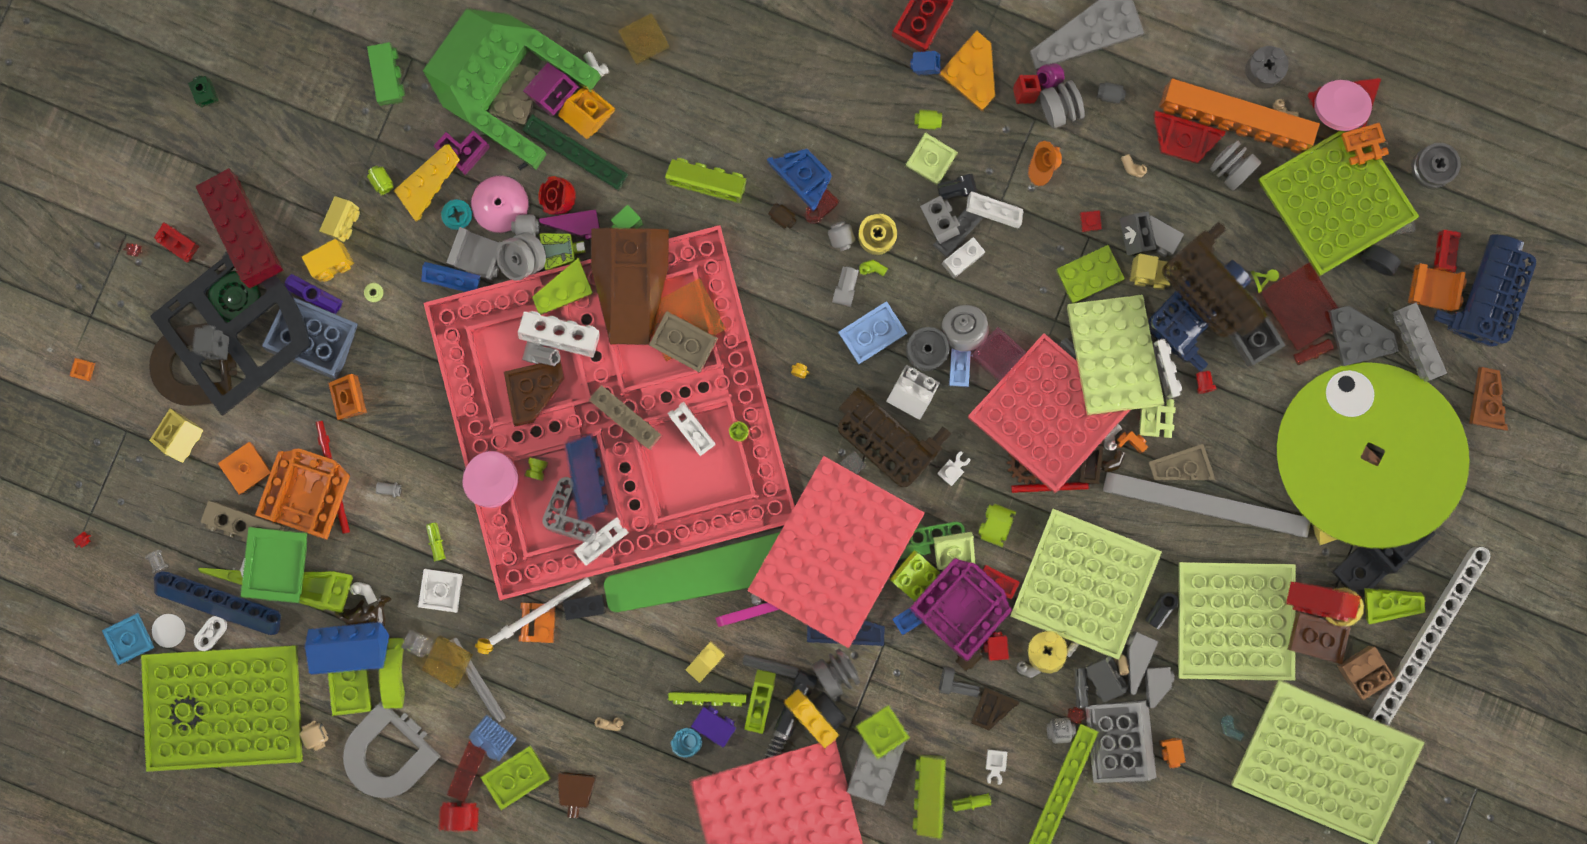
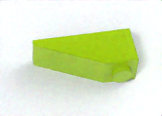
[744,669,776,734]

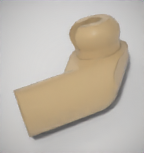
[1121,154,1147,177]
[1113,654,1129,676]

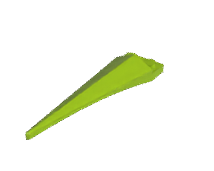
[198,568,353,613]

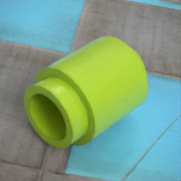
[914,109,942,130]
[367,166,394,195]

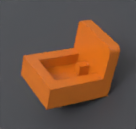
[1117,431,1148,453]

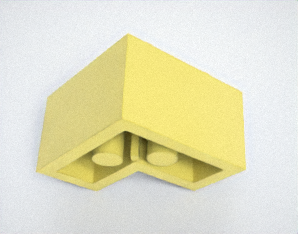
[1130,254,1173,290]

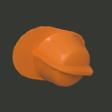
[1028,141,1062,186]

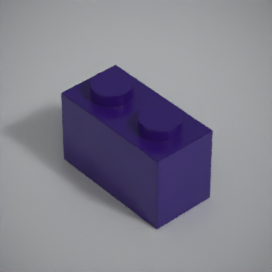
[691,705,736,748]

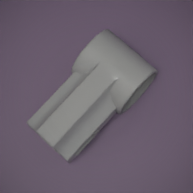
[832,266,858,307]
[522,341,561,366]

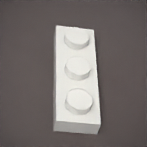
[966,192,1023,228]

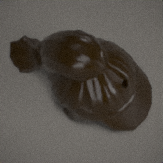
[334,595,392,626]

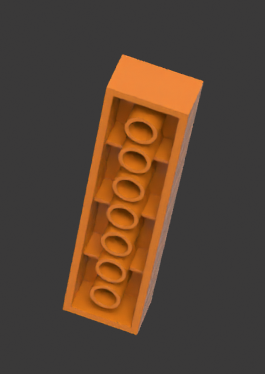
[1159,78,1320,154]

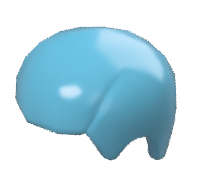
[671,728,702,758]

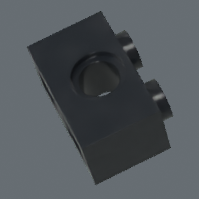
[563,594,606,620]

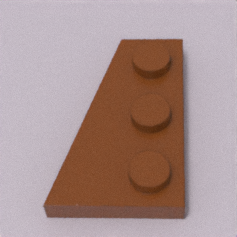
[1469,367,1508,431]

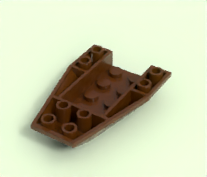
[591,228,669,345]

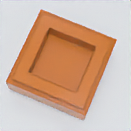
[70,358,95,382]

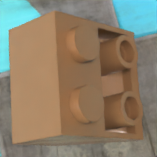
[1337,646,1396,700]

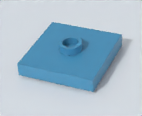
[102,613,155,665]

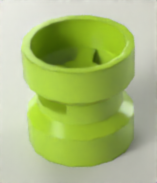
[729,422,749,442]
[525,457,548,481]

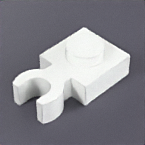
[937,452,970,486]
[985,749,1007,785]

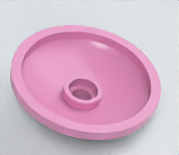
[471,176,529,233]

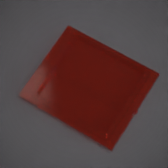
[1260,263,1338,351]

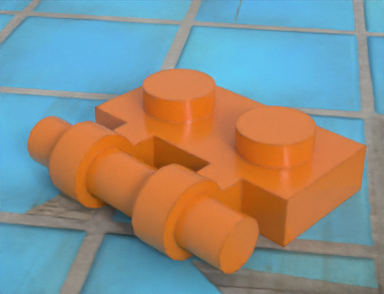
[1341,123,1389,165]

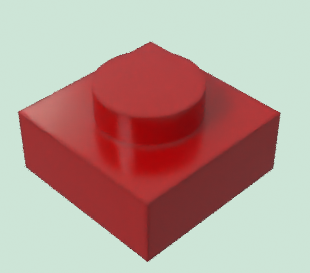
[1080,210,1102,232]

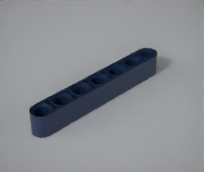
[154,571,281,635]

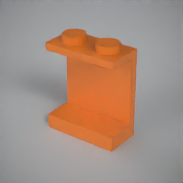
[1408,263,1467,312]

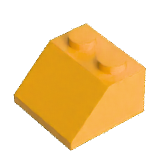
[558,88,615,139]

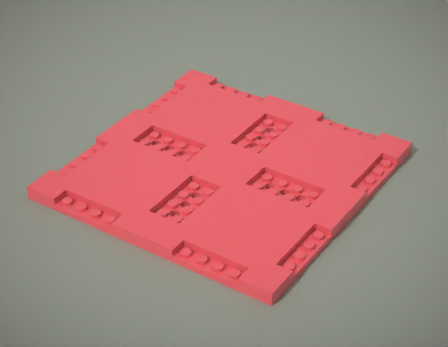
[424,225,795,600]

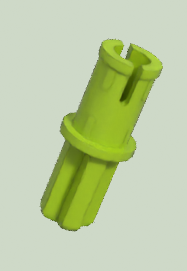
[426,522,446,561]
[952,793,991,812]

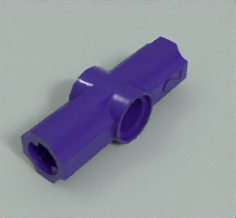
[284,274,343,315]

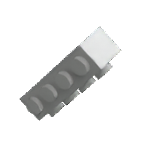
[1393,302,1447,382]

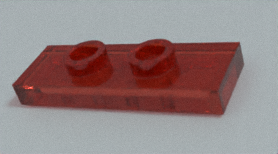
[447,740,486,802]

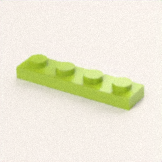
[668,691,747,706]

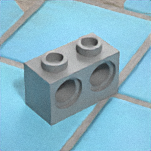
[920,196,960,244]

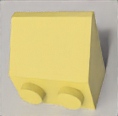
[149,408,203,463]

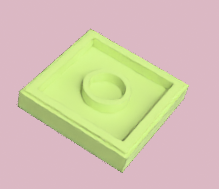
[905,133,958,185]
[934,532,975,570]

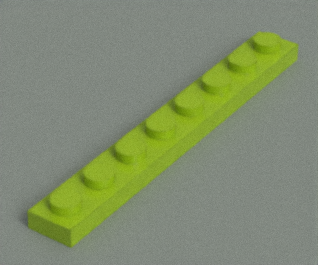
[1028,724,1098,844]

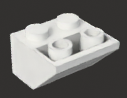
[886,365,940,420]

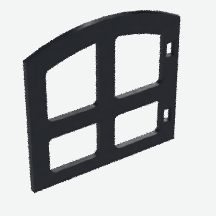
[150,254,310,416]

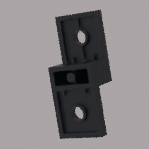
[1332,531,1436,599]

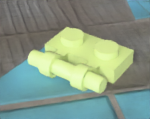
[1139,399,1176,438]

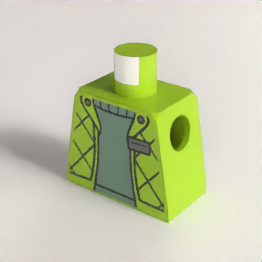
[540,233,586,271]

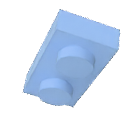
[949,348,971,387]

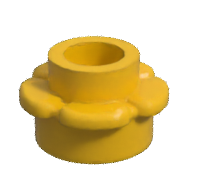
[791,363,809,379]
[475,638,494,654]

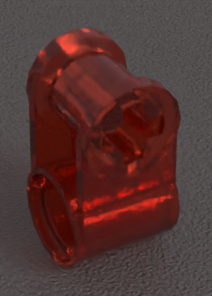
[805,188,840,224]

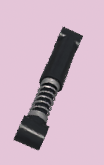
[763,669,818,759]

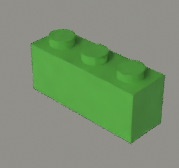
[367,42,405,106]

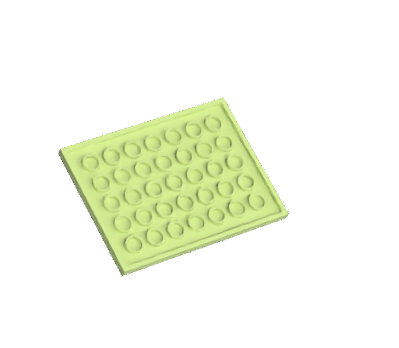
[1231,680,1425,844]

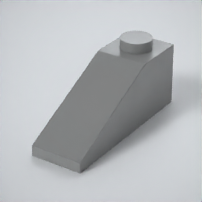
[1126,632,1158,695]

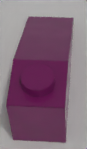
[539,209,600,240]

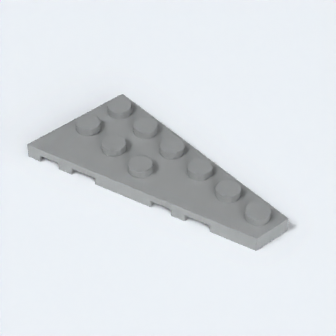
[1030,0,1144,70]

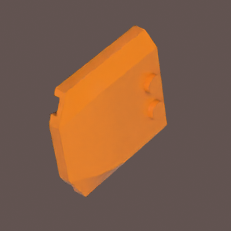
[255,448,350,539]

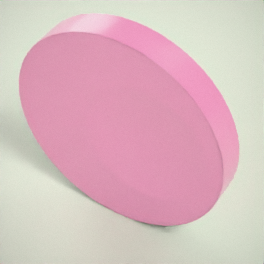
[1315,80,1372,131]
[463,451,518,508]

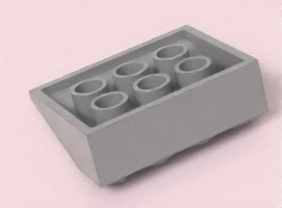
[1085,700,1156,783]

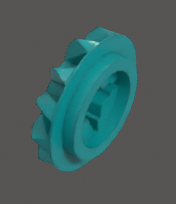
[441,199,472,230]

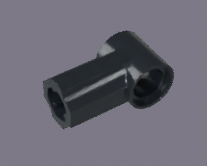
[937,174,978,200]
[1145,592,1178,630]

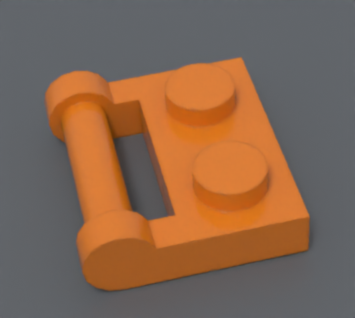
[518,603,556,643]

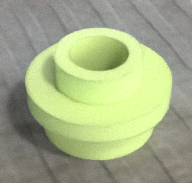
[364,283,384,302]

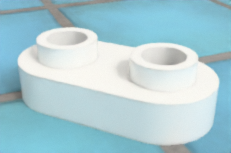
[194,616,227,651]

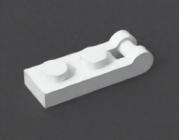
[668,402,716,456]
[574,518,629,566]

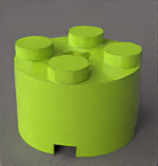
[978,503,1016,548]

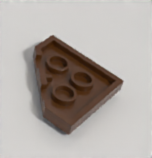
[504,360,564,427]

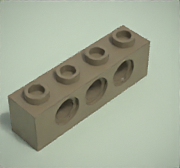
[589,385,662,450]
[201,500,285,542]

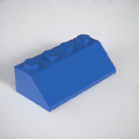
[305,622,389,674]

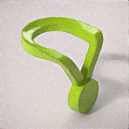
[1250,269,1279,293]

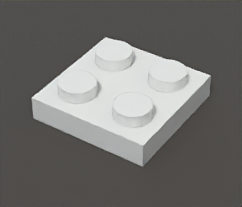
[418,569,463,613]

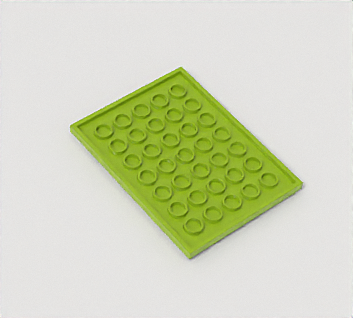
[141,645,303,771]

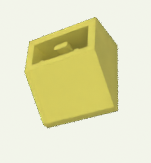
[319,196,360,243]

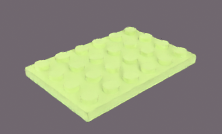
[1067,295,1164,415]

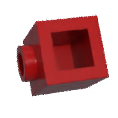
[1013,75,1041,104]
[983,632,1009,661]

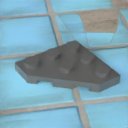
[1328,306,1399,366]

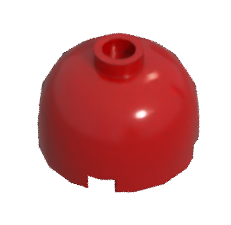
[538,176,576,215]

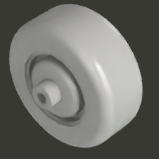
[942,305,989,351]

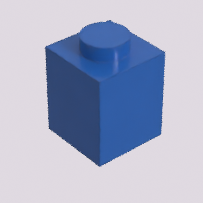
[910,51,940,75]

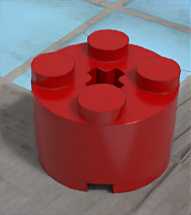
[438,802,479,831]

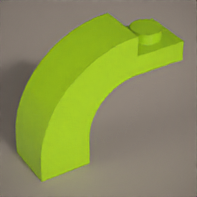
[379,638,405,709]

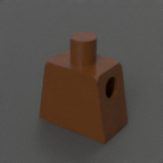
[558,772,597,818]

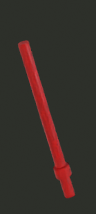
[315,421,350,534]

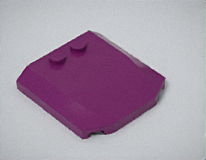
[909,558,1012,661]

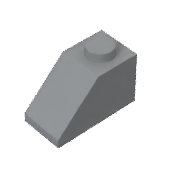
[1150,216,1184,257]
[1144,666,1174,708]

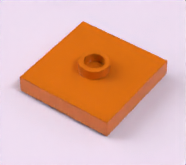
[218,441,271,495]

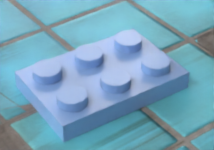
[838,301,907,364]

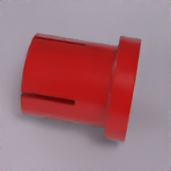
[1195,371,1216,394]

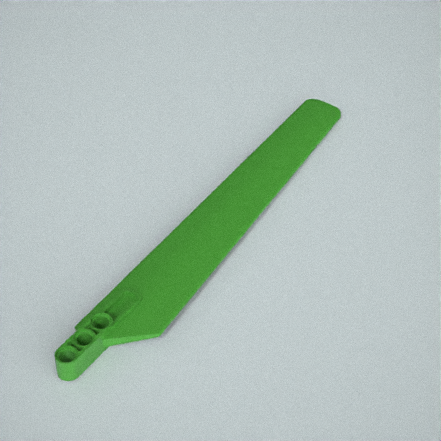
[604,522,965,612]

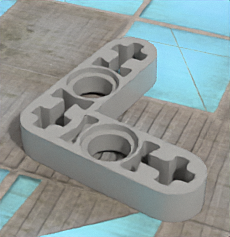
[542,477,596,542]

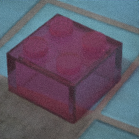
[970,327,1026,382]

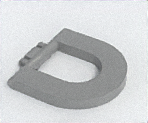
[343,701,441,798]

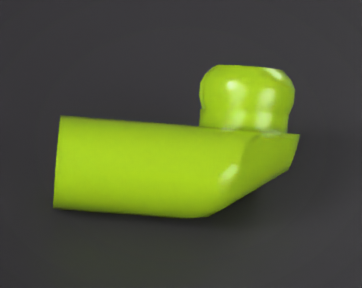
[859,260,888,276]

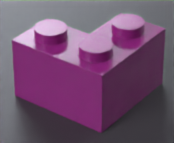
[433,131,490,175]

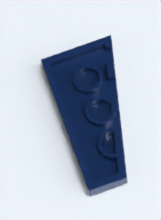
[807,620,885,646]

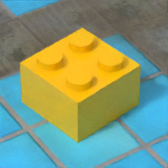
[302,238,354,282]

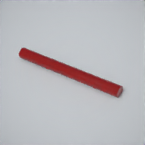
[1011,482,1089,493]

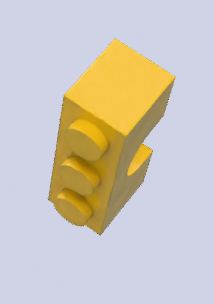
[784,689,839,748]

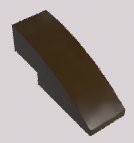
[1079,441,1104,484]

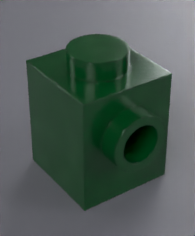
[188,75,219,108]

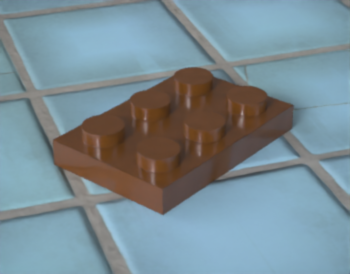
[1287,612,1351,664]

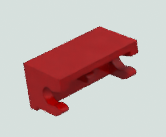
[154,222,200,263]
[1433,229,1461,273]

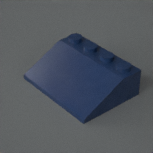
[565,433,608,521]

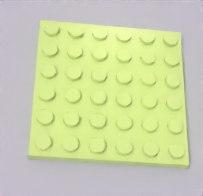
[1010,509,1162,660]
[1178,562,1296,681]

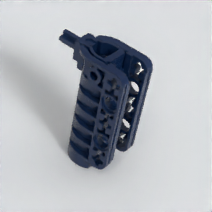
[1434,234,1536,347]
[1148,259,1251,372]

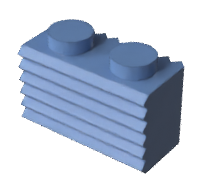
[469,715,516,761]

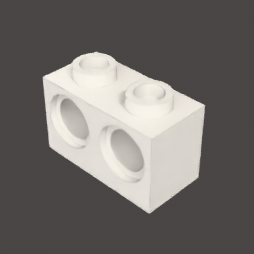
[942,237,985,278]

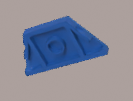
[767,149,832,211]

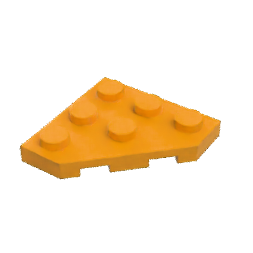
[939,31,995,111]

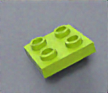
[890,550,940,601]

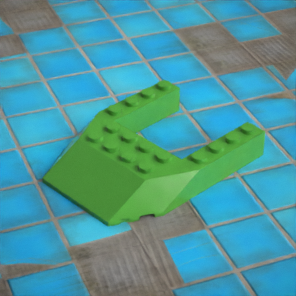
[423,9,601,170]

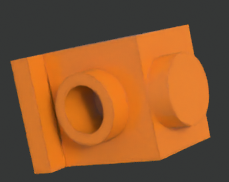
[1159,737,1185,768]

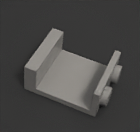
[446,227,501,281]

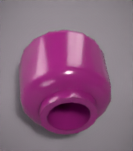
[1036,63,1065,89]

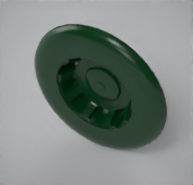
[207,271,261,323]

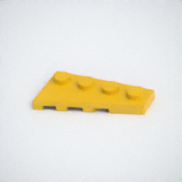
[394,144,460,221]

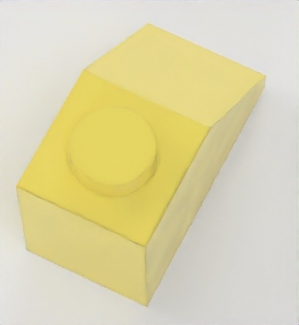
[686,641,725,683]

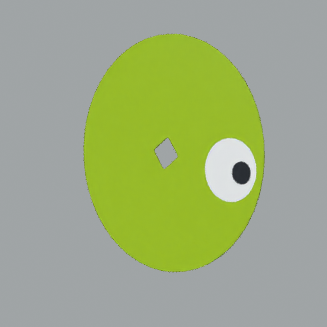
[1277,363,1470,548]

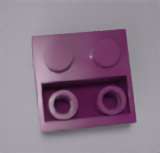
[523,63,578,117]

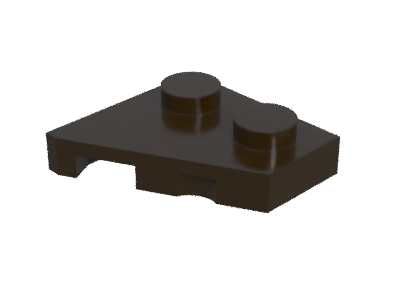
[970,687,1020,731]

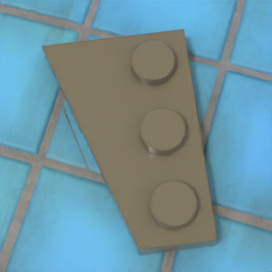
[1147,444,1215,480]

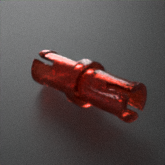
[1293,338,1334,365]

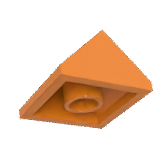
[329,374,367,420]

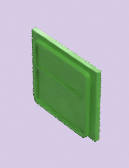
[241,527,307,603]

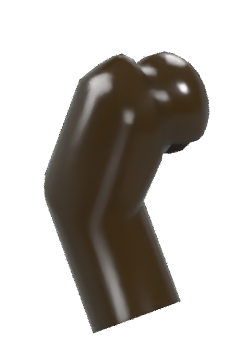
[1101,450,1126,473]

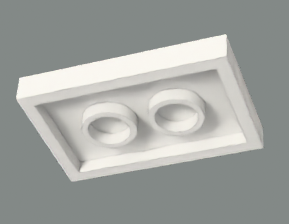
[1153,339,1182,400]

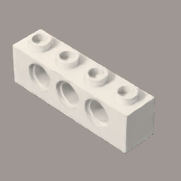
[518,311,599,358]

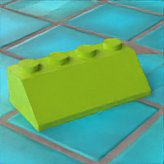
[665,158,746,204]
[913,755,945,839]

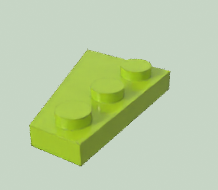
[532,258,593,315]
[1364,588,1425,624]

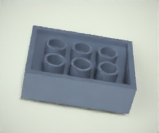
[262,297,358,380]

